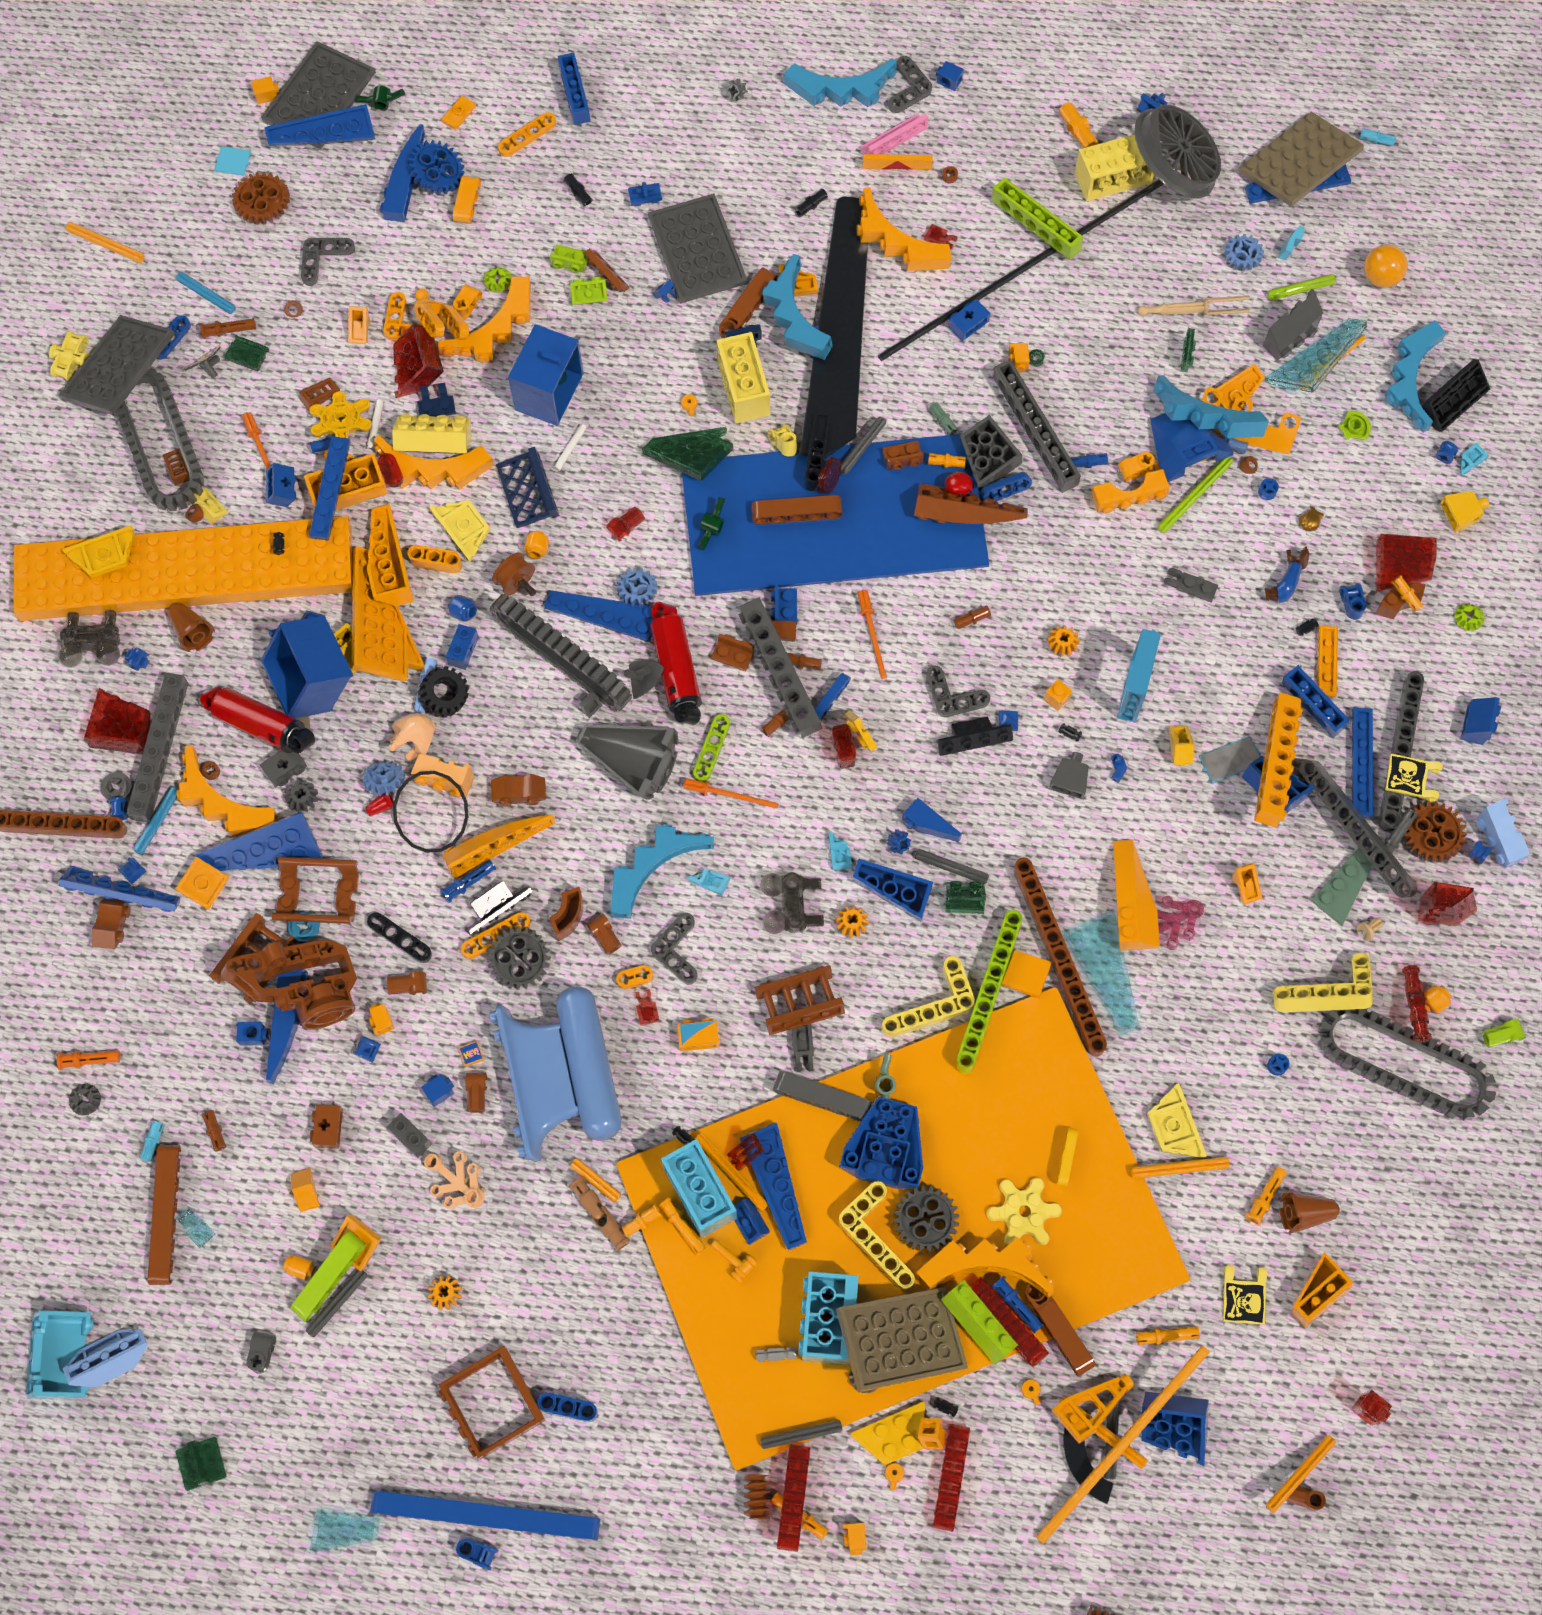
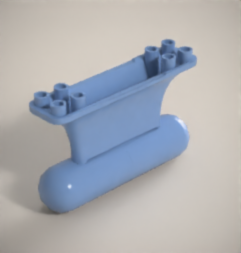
[490,986,622,1162]

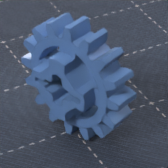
[1224,234,1264,271]
[617,568,657,607]
[363,760,405,796]

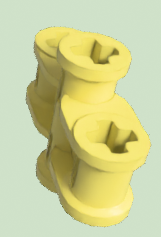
[49,331,90,381]

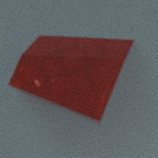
[393,323,444,398]
[1376,533,1437,592]
[84,688,150,754]
[1418,882,1477,927]

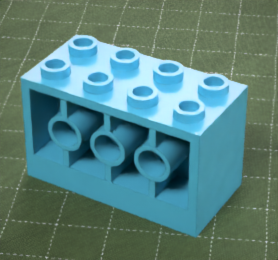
[661,1139,737,1238]
[798,1272,858,1365]

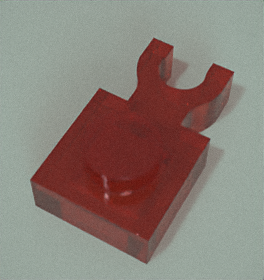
[924,224,958,250]
[636,989,660,1026]

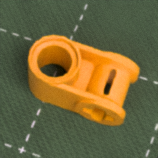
[453,284,482,319]
[1118,452,1155,482]

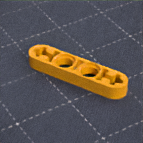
[498,112,556,157]
[461,912,531,959]

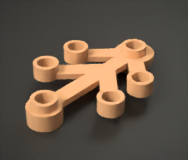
[424,1151,485,1209]

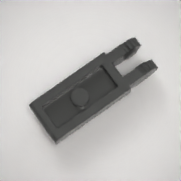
[1164,568,1218,603]
[792,1024,814,1072]

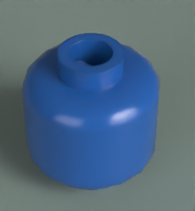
[448,595,477,622]

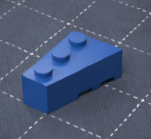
[1242,756,1315,813]

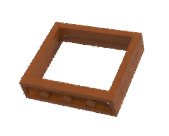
[438,1346,546,1460]

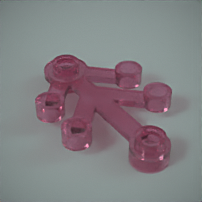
[1157,896,1204,950]

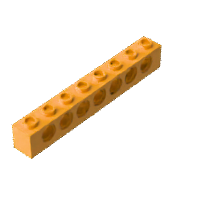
[1254,692,1303,828]

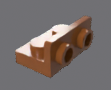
[882,441,924,470]
[711,634,754,672]

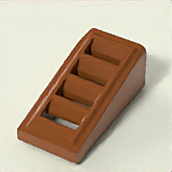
[299,378,340,411]
[163,448,190,486]

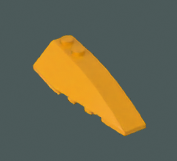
[367,504,414,606]
[441,814,556,879]
[1113,840,1160,951]

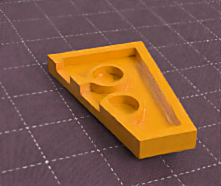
[1210,363,1265,411]

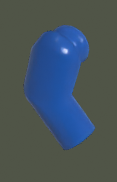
[1111,753,1127,783]

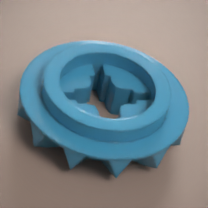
[288,912,320,943]

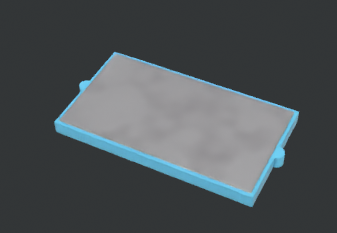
[1199,736,1260,784]

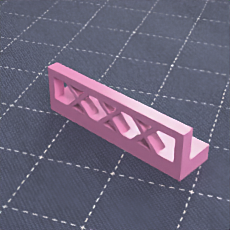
[861,114,929,154]

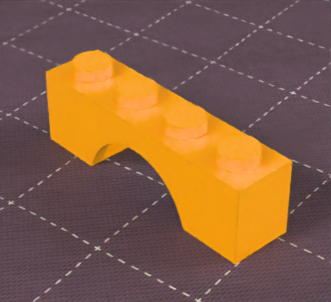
[1091,469,1170,513]

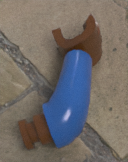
[1265,547,1309,603]

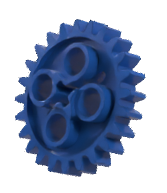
[407,140,465,195]

